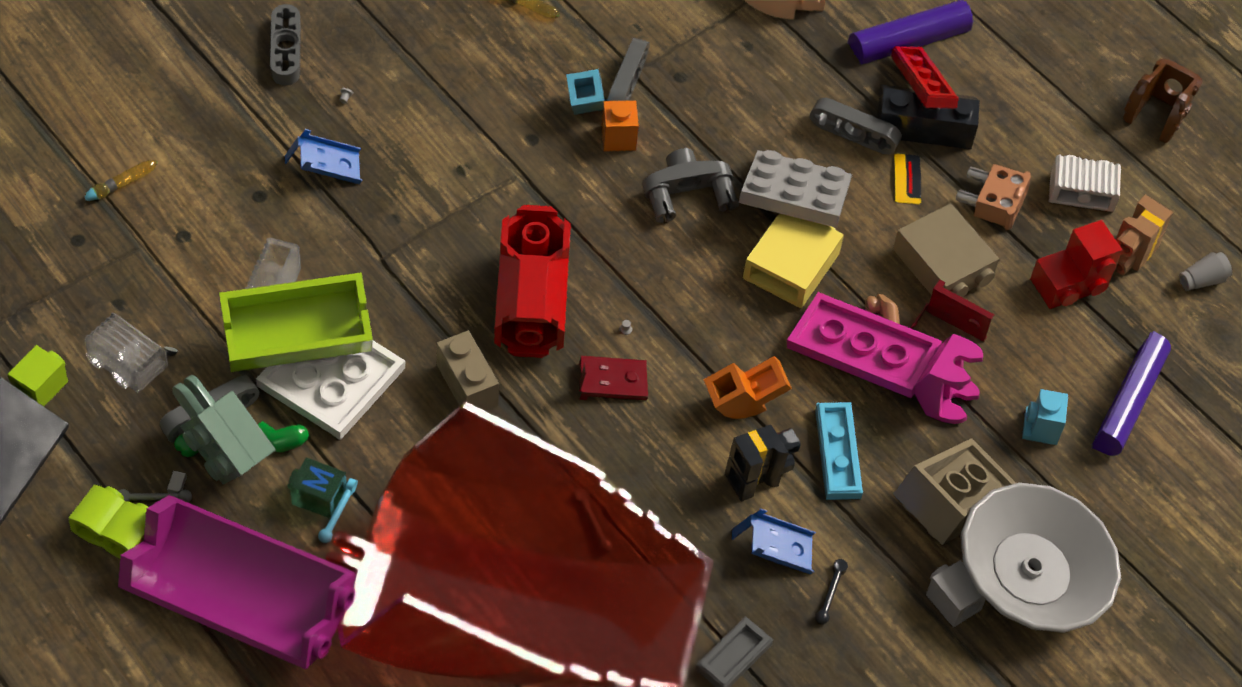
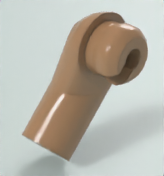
[865,294,900,324]

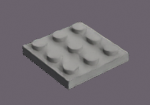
[739,150,852,228]

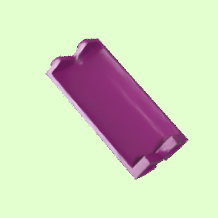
[118,495,356,669]

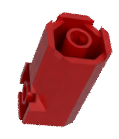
[494,205,571,358]

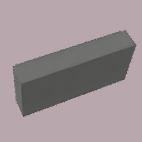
[696,616,774,687]

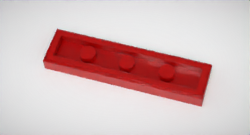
[891,46,959,108]

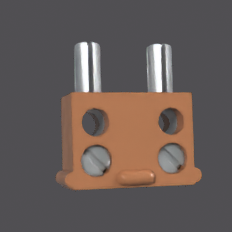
[956,164,1031,230]

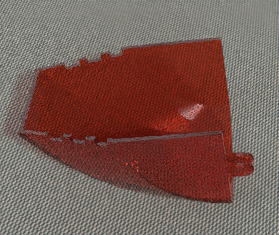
[325,401,714,687]

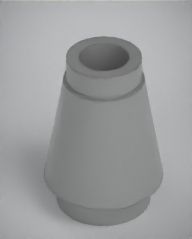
[1179,252,1232,291]

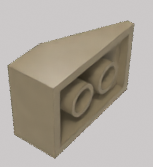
[893,438,1016,545]

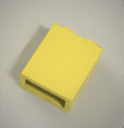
[743,213,844,309]

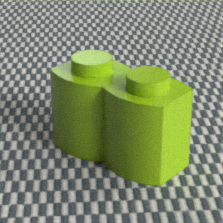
[68,485,148,558]

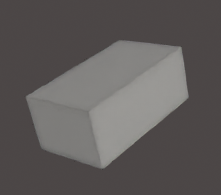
[167,471,187,493]

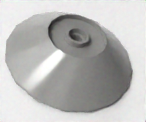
[961,482,1121,632]

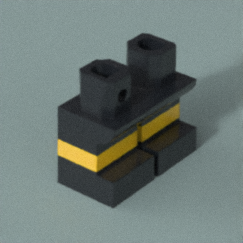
[724,425,801,502]

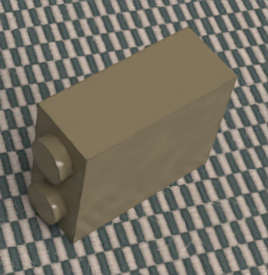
[893,203,999,297]

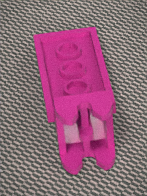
[787,292,983,424]

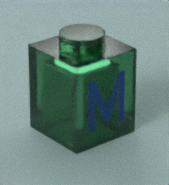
[288,457,347,519]

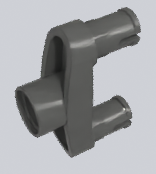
[642,148,739,223]

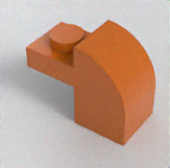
[703,356,792,419]

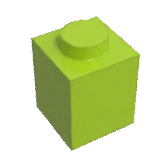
[8,345,68,406]

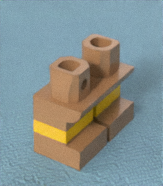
[1114,195,1173,276]

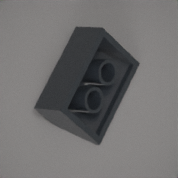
[877,84,980,149]

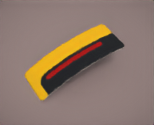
[894,154,921,204]

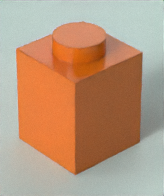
[602,101,639,151]

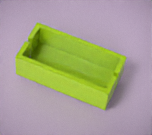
[219,273,373,372]

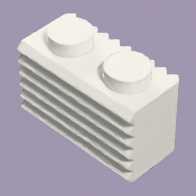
[1049,155,1121,212]

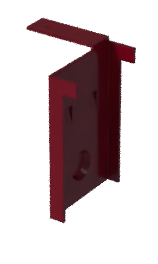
[911,280,995,342]
[579,356,648,400]

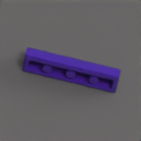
[848,0,973,64]
[1092,331,1171,456]

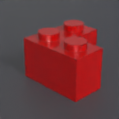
[1030,220,1122,309]

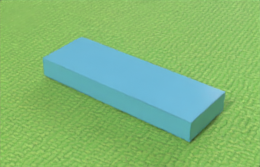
[815,402,863,500]

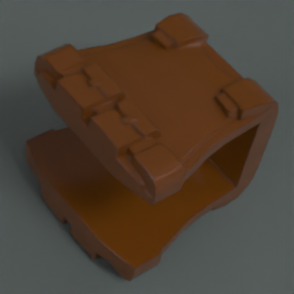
[1123,59,1203,143]

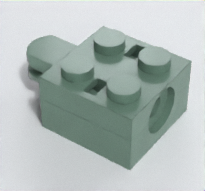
[172,375,276,484]

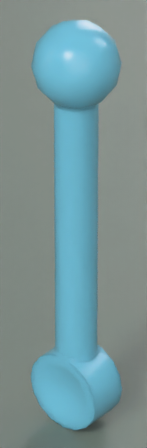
[318,478,358,543]

